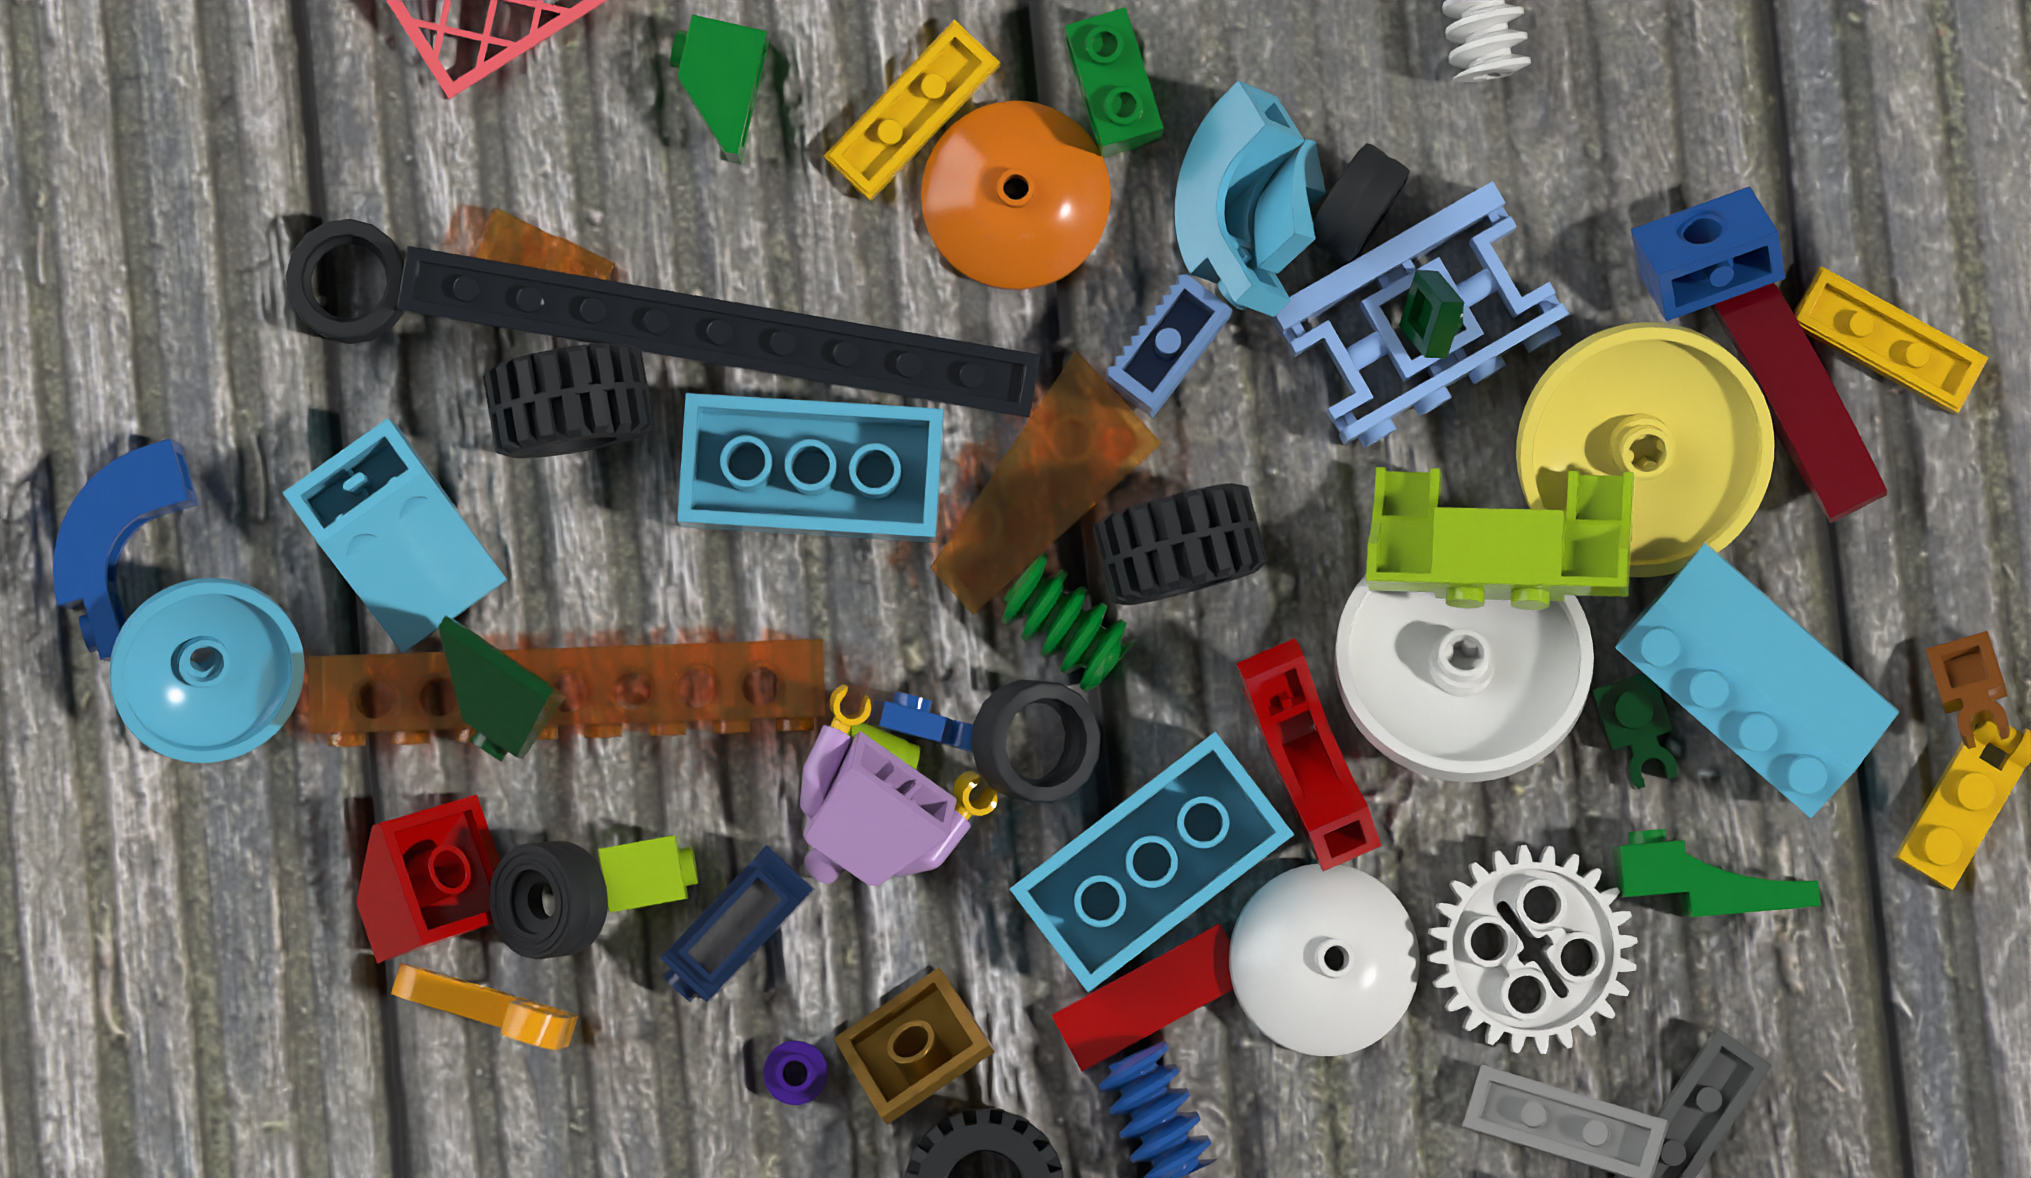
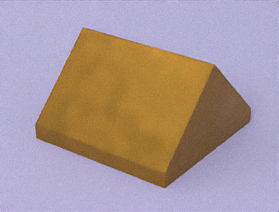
[833,967,995,1125]

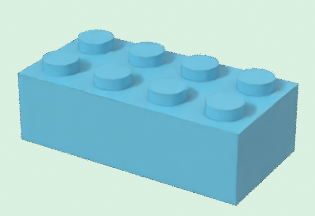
[677,393,944,543]
[1010,731,1294,992]

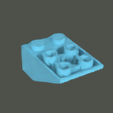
[282,418,507,654]

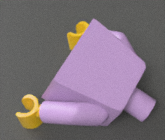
[800,684,997,886]

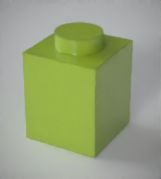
[598,835,699,913]

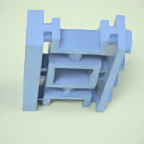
[1268,181,1569,448]

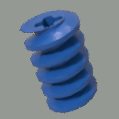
[1098,1041,1217,1178]

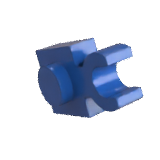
[868,691,973,752]

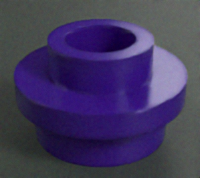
[763,1040,828,1105]

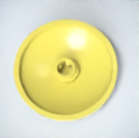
[1516,322,1775,577]

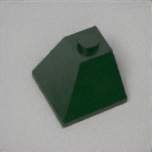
[438,615,567,762]

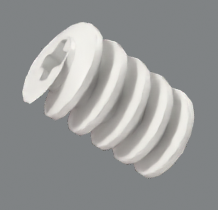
[1442,0,1531,83]

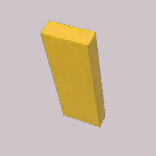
[824,19,1000,202]
[1793,266,1988,415]

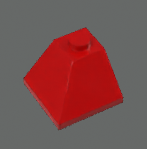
[356,794,500,964]

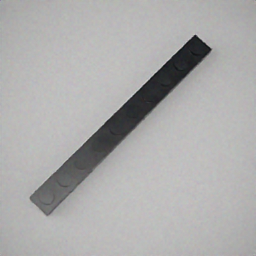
[397,246,1040,418]

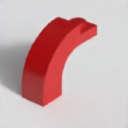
[1236,638,1381,871]

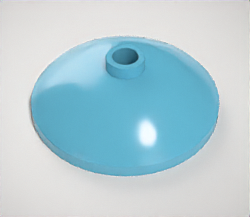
[109,578,305,763]

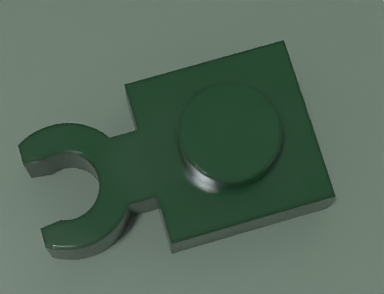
[1589,673,1678,790]

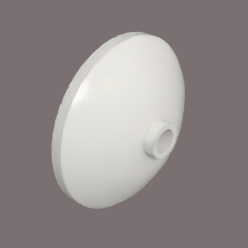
[1229,864,1420,1056]

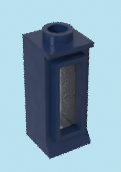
[660,845,816,1002]

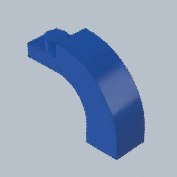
[53,438,199,662]

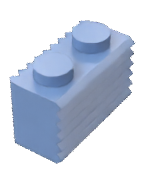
[1106,274,1232,418]

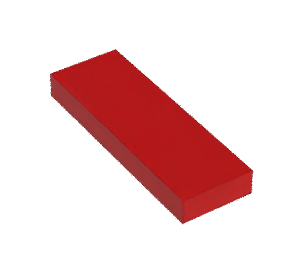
[1051,923,1233,1072]

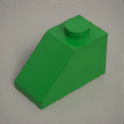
[670,14,770,164]

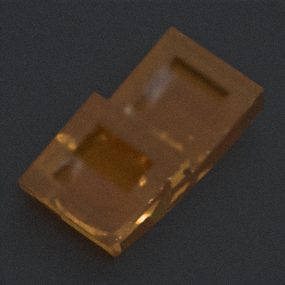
[470,208,615,280]

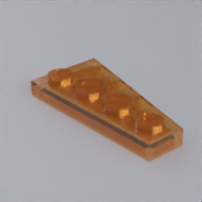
[930,350,1162,616]

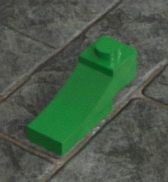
[1612,829,1820,917]

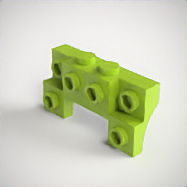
[1366,467,1634,610]

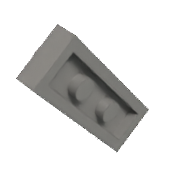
[1462,1064,1669,1178]

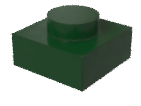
[1399,270,1465,358]

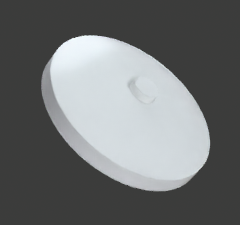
[1334,575,1594,782]

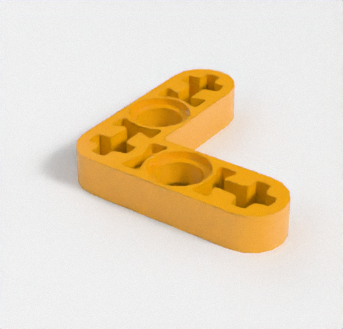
[391,962,578,1050]

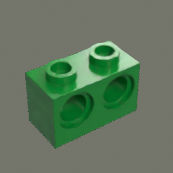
[1064,7,1164,158]

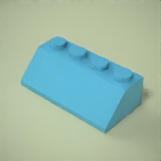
[1615,542,1899,818]

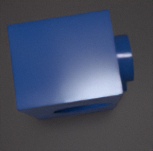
[1631,186,1786,322]

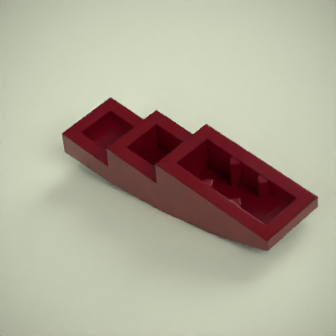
[1710,282,1887,523]

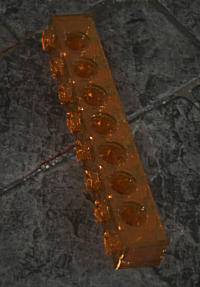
[308,639,828,747]

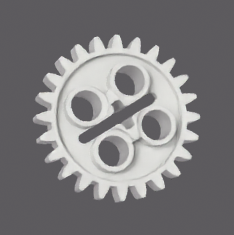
[1427,845,1638,1054]

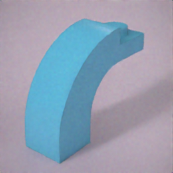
[1175,80,1305,317]

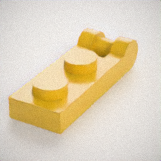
[1893,721,2031,891]

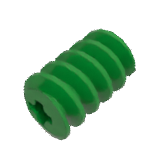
[1000,553,1139,693]

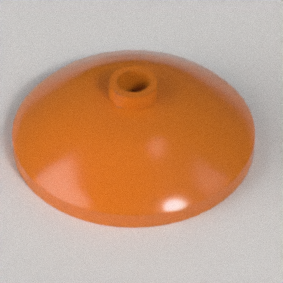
[921,101,1111,291]

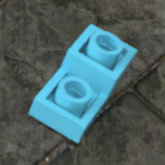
[1254,138,1326,273]

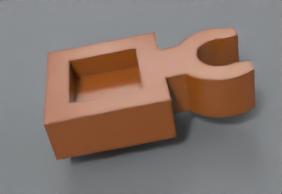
[1925,631,2010,749]

